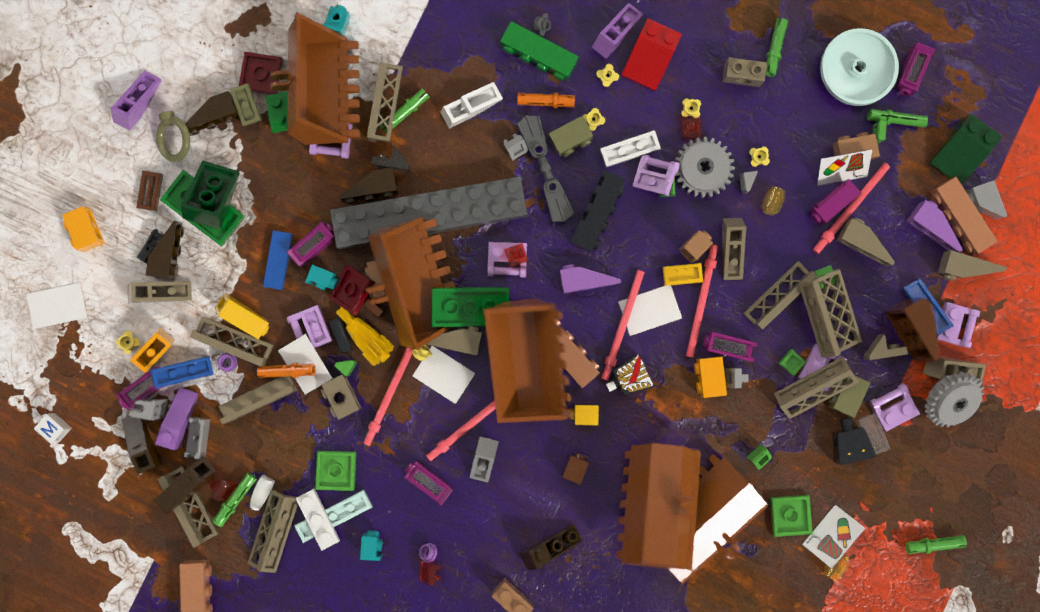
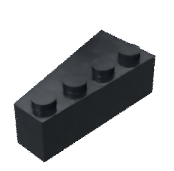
[570,169,626,253]

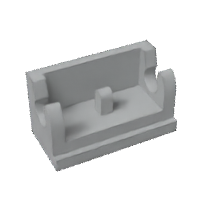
[130,398,168,420]
[184,417,210,459]

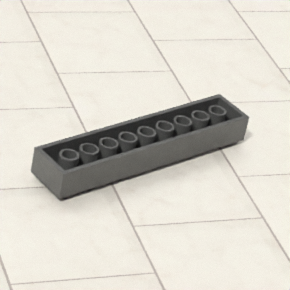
[330,176,527,250]

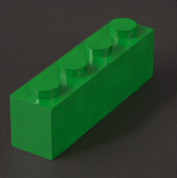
[500,21,579,81]

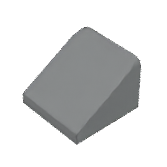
[740,171,758,194]

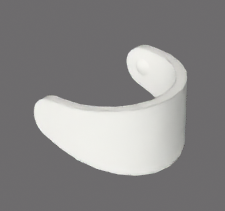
[250,475,275,511]

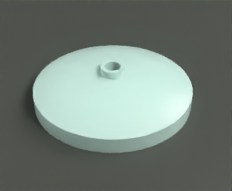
[820,29,899,106]

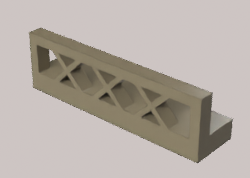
[367,62,403,142]
[743,261,818,330]
[190,316,274,367]
[774,356,859,419]
[219,377,298,424]
[157,466,219,548]
[247,490,298,573]

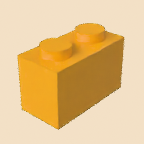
[62,206,105,252]
[130,327,175,373]
[694,357,727,398]

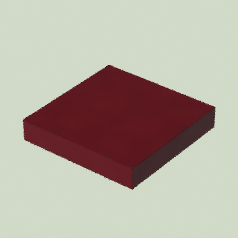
[239,51,283,95]
[329,265,375,315]

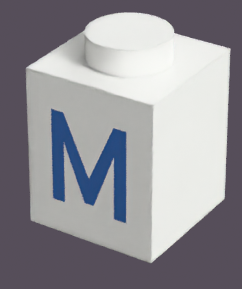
[34,413,72,444]

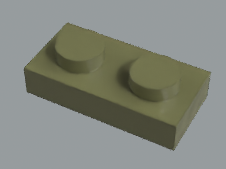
[230,83,262,126]

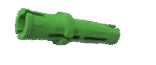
[766,18,788,77]
[380,88,430,134]
[867,109,928,128]
[212,472,257,527]
[905,535,967,554]

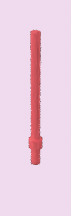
[812,163,890,254]
[686,244,718,357]
[601,270,645,381]
[363,347,413,446]
[426,400,496,461]

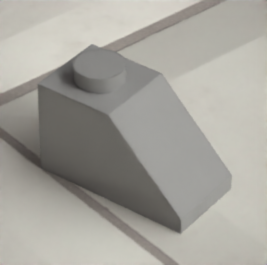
[965,180,1007,220]
[470,437,499,483]

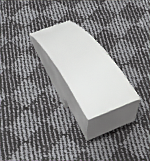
[440,82,503,128]

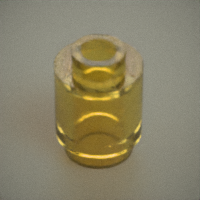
[761,186,786,216]
[823,555,851,582]

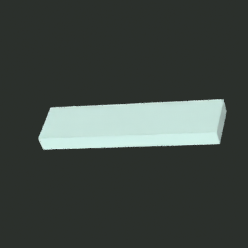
[294,490,373,543]

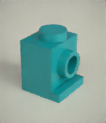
[323,5,351,36]
[305,265,338,290]
[360,530,383,561]

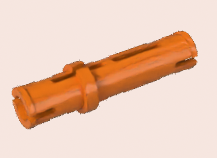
[517,93,575,108]
[257,363,316,378]

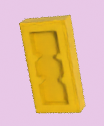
[662,263,703,286]

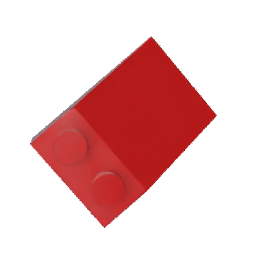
[621,18,682,91]

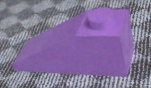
[592,3,643,59]
[111,70,161,131]
[907,200,962,253]
[559,264,621,294]
[155,387,199,450]

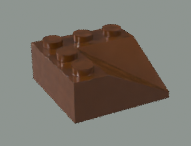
[884,297,940,361]

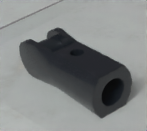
[137,228,164,264]
[329,318,352,353]

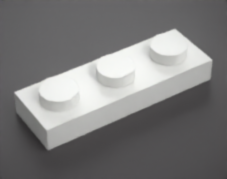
[600,131,661,167]
[296,489,340,551]

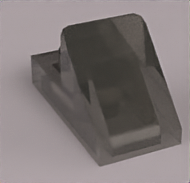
[371,145,412,173]

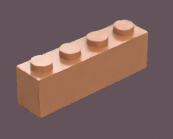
[930,177,998,255]
[557,319,599,388]
[180,559,213,612]

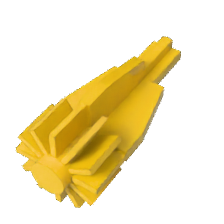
[336,307,394,366]

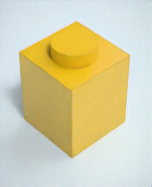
[570,404,599,425]

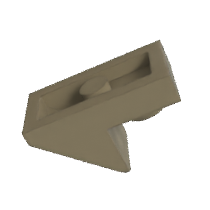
[863,334,908,360]

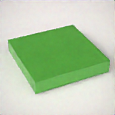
[315,450,356,491]
[770,494,813,537]

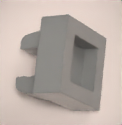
[504,134,529,160]
[725,368,748,388]

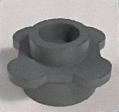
[534,13,551,36]

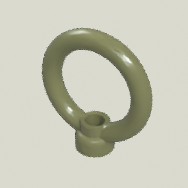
[156,111,190,162]

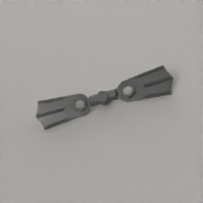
[517,115,574,222]

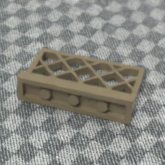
[799,269,862,357]

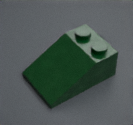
[929,114,1003,185]
[181,160,240,230]

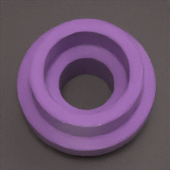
[218,353,238,372]
[419,543,437,563]

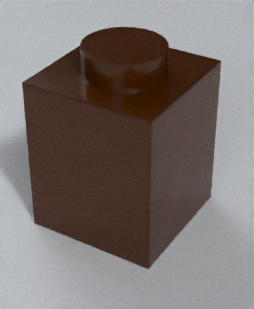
[562,453,589,485]

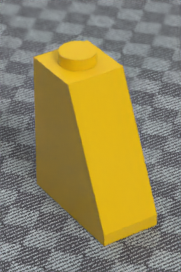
[215,293,269,339]

